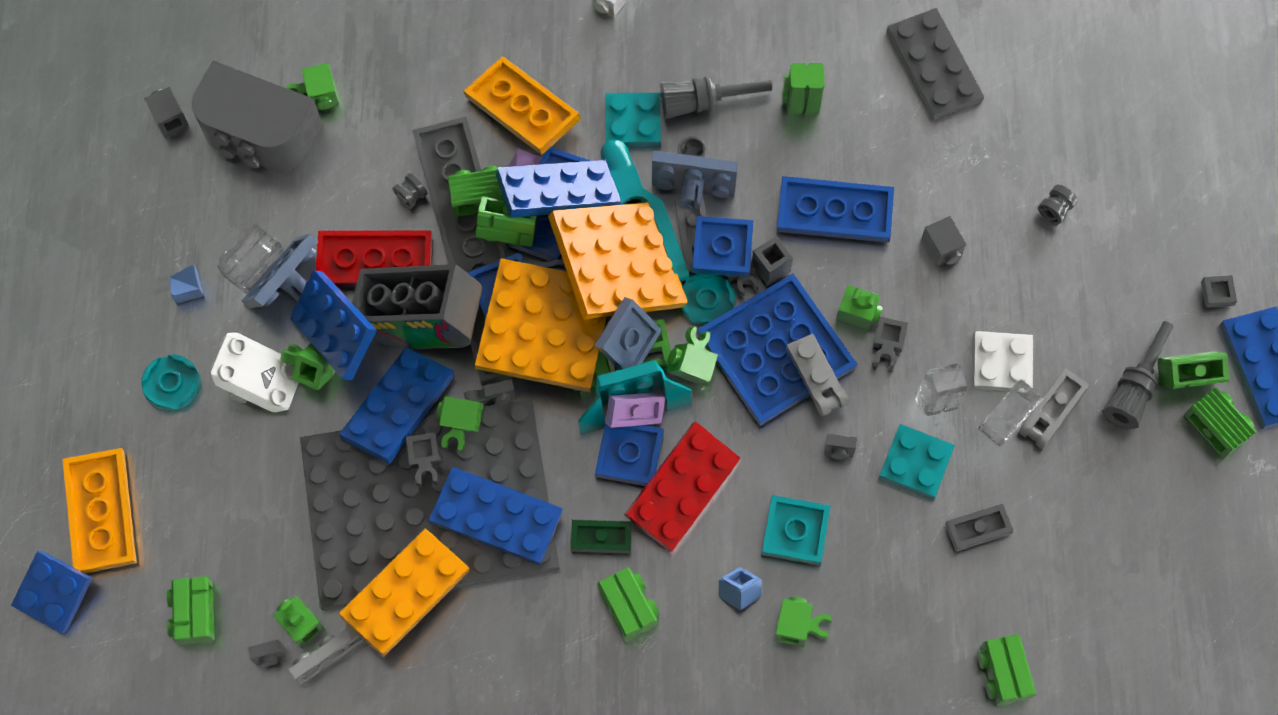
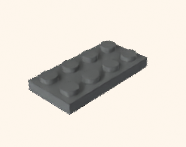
[887,8,984,120]

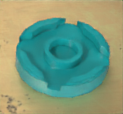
[680,273,735,327]
[141,354,201,412]

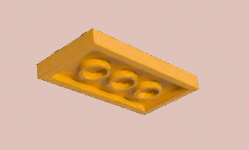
[464,56,581,155]
[62,448,137,574]
[339,528,469,658]

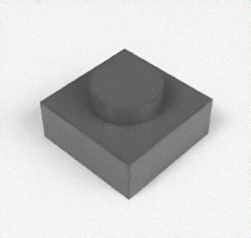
[1201,275,1237,308]
[824,434,857,460]
[248,640,286,667]

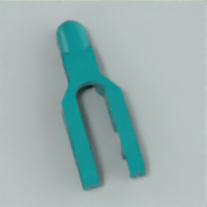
[600,139,689,282]

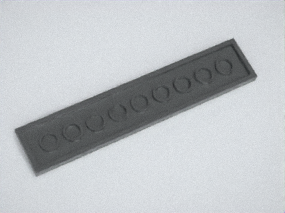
[412,117,512,385]

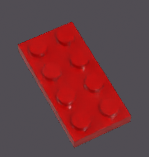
[316,230,432,287]
[624,421,741,552]

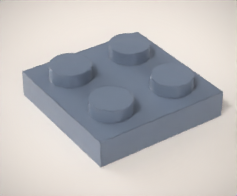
[595,297,662,370]

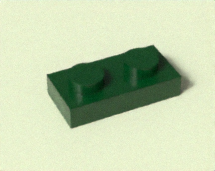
[570,520,632,554]

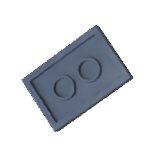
[652,151,738,209]
[241,234,318,309]

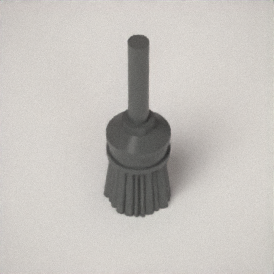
[660,76,773,119]
[1102,321,1174,429]

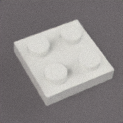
[973,331,1033,393]

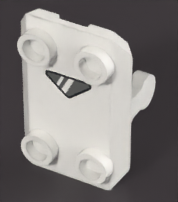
[210,333,299,413]

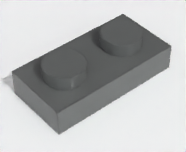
[945,504,1014,552]

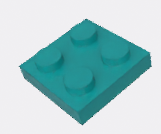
[605,93,661,147]
[878,424,955,500]
[761,495,831,566]

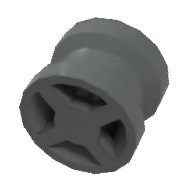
[392,173,428,209]

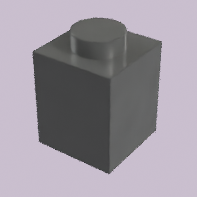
[144,86,189,137]
[921,216,966,266]
[752,236,793,286]

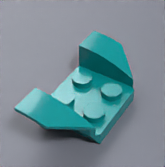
[578,360,692,435]

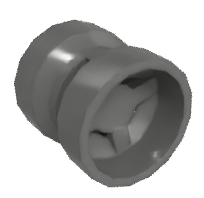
[678,136,706,157]
[1038,184,1078,224]

